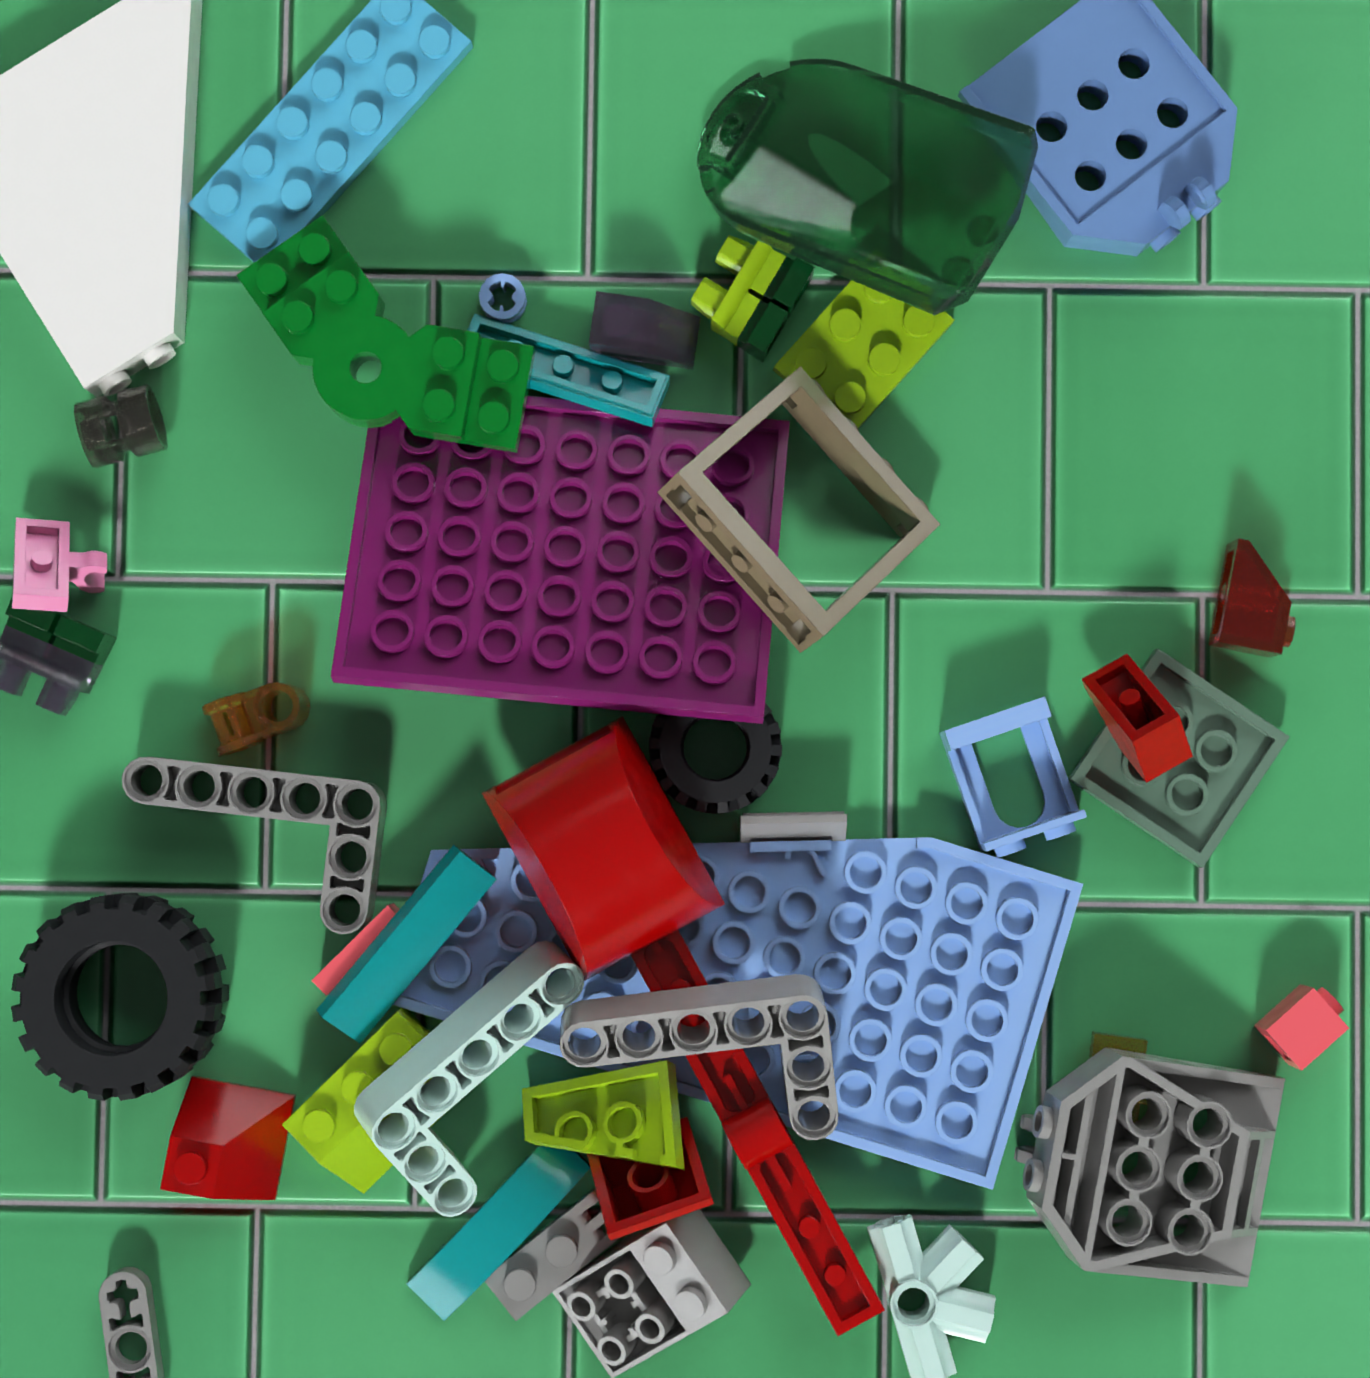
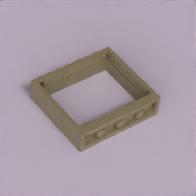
[657,366,940,653]

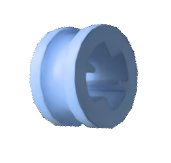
[479,273,527,324]

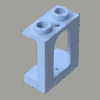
[939,696,1087,857]

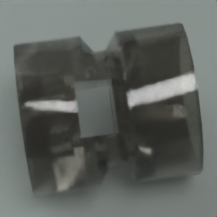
[74,384,168,469]

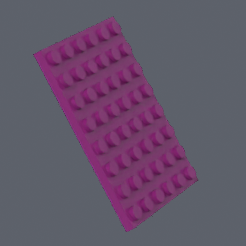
[331,396,790,724]

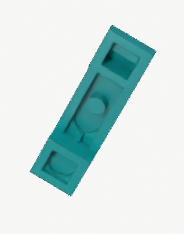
[406,1145,590,1321]

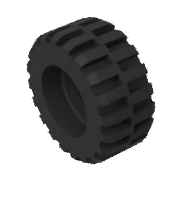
[11,893,229,1101]

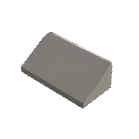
[740,811,847,843]

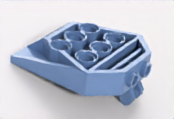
[958,0,1238,256]

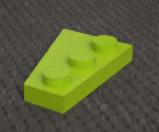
[522,1060,685,1170]

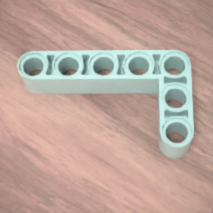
[354,941,584,1217]

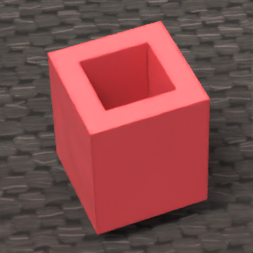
[1254,984,1349,1071]

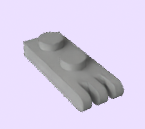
[485,1188,619,1321]

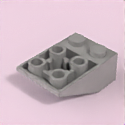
[553,1209,751,1378]

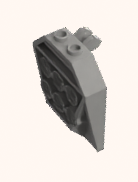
[1014,1047,1285,1287]

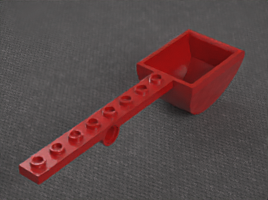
[482,716,885,1336]

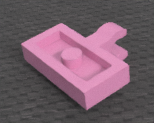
[12,517,107,612]

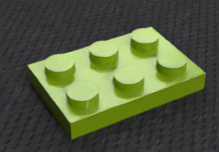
[773,252,955,429]

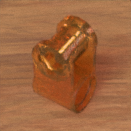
[202,682,310,757]

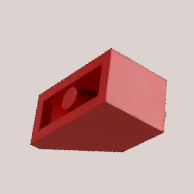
[1082,654,1193,783]

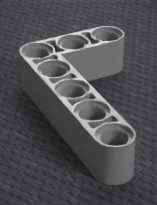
[122,757,387,934]
[560,974,838,1140]

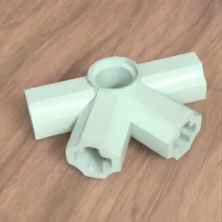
[867,1214,996,1378]

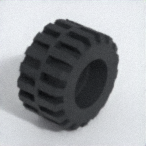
[649,703,782,814]

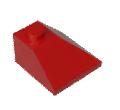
[160,1076,296,1200]
[587,1117,714,1241]

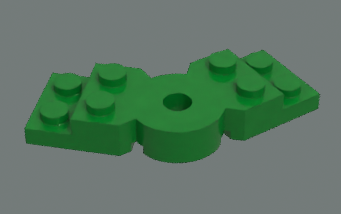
[236,215,536,453]

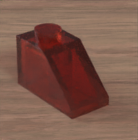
[1208,538,1296,658]

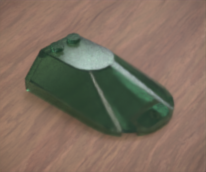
[697,59,1038,315]

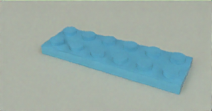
[188,0,473,263]

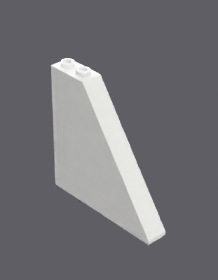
[0,0,203,397]

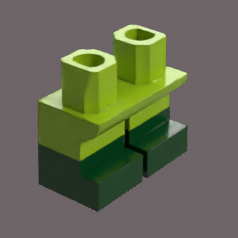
[691,235,815,362]

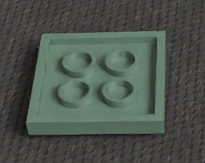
[1068,649,1289,868]

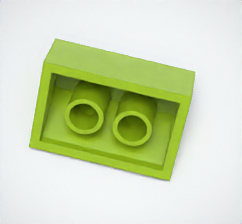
[282,1008,442,1194]

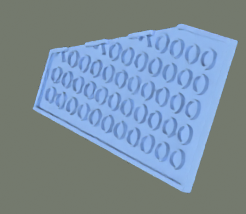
[393,837,1083,1190]

